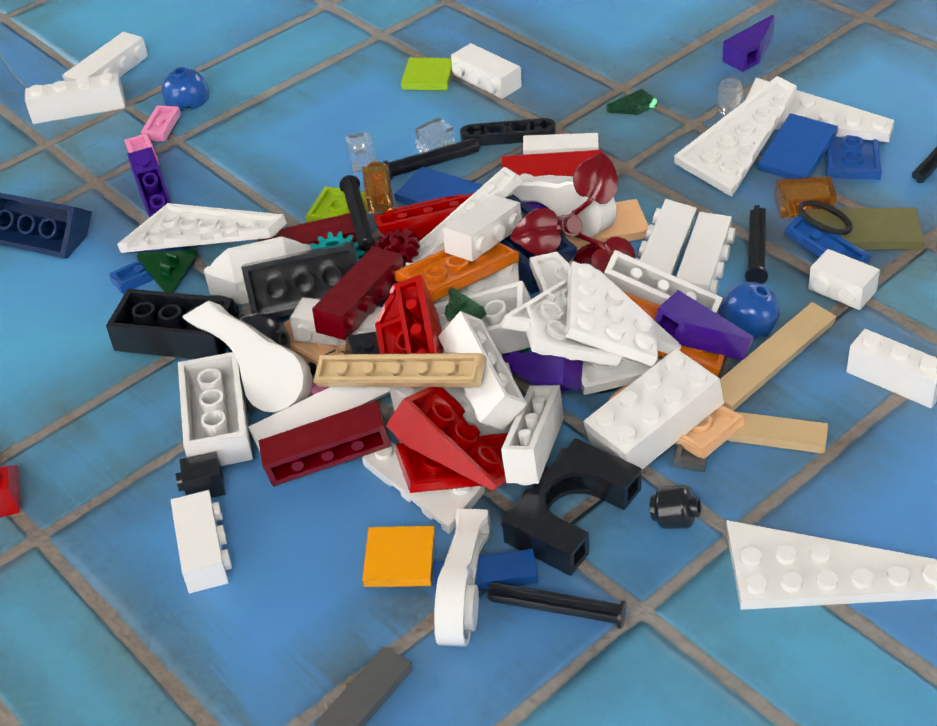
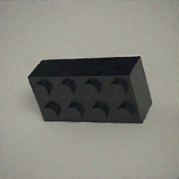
[241,241,357,317]
[106,289,238,359]

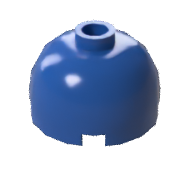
[162,67,209,111]
[719,282,780,340]

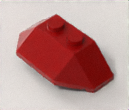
[373,192,475,241]
[375,274,444,389]

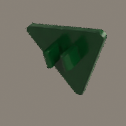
[137,249,197,293]

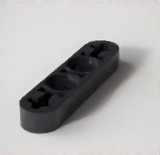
[460,118,556,146]

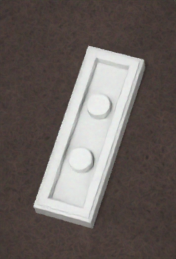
[523,133,599,155]

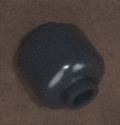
[650,485,701,529]

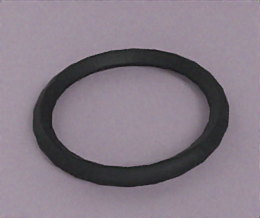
[798,200,853,235]

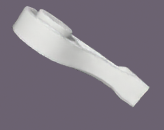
[506,173,616,237]
[182,301,313,414]
[434,508,491,647]

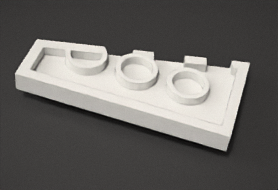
[362,442,485,535]

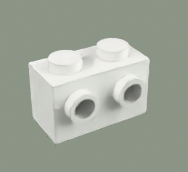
[808,249,880,310]

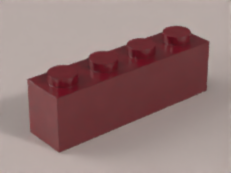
[257,213,366,251]
[312,247,404,340]
[258,400,392,487]

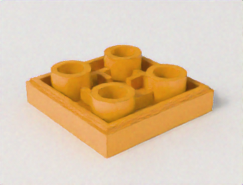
[362,526,435,587]

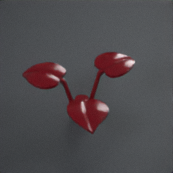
[510,153,635,274]

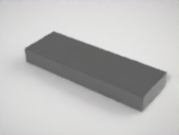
[315,647,412,726]

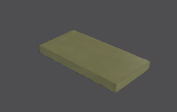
[805,207,925,250]

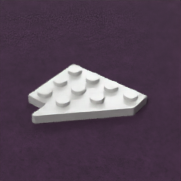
[565,261,681,367]
[500,278,622,367]

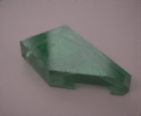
[607,89,657,115]
[444,287,487,323]

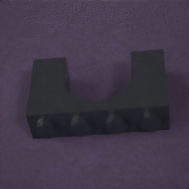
[502,438,642,576]

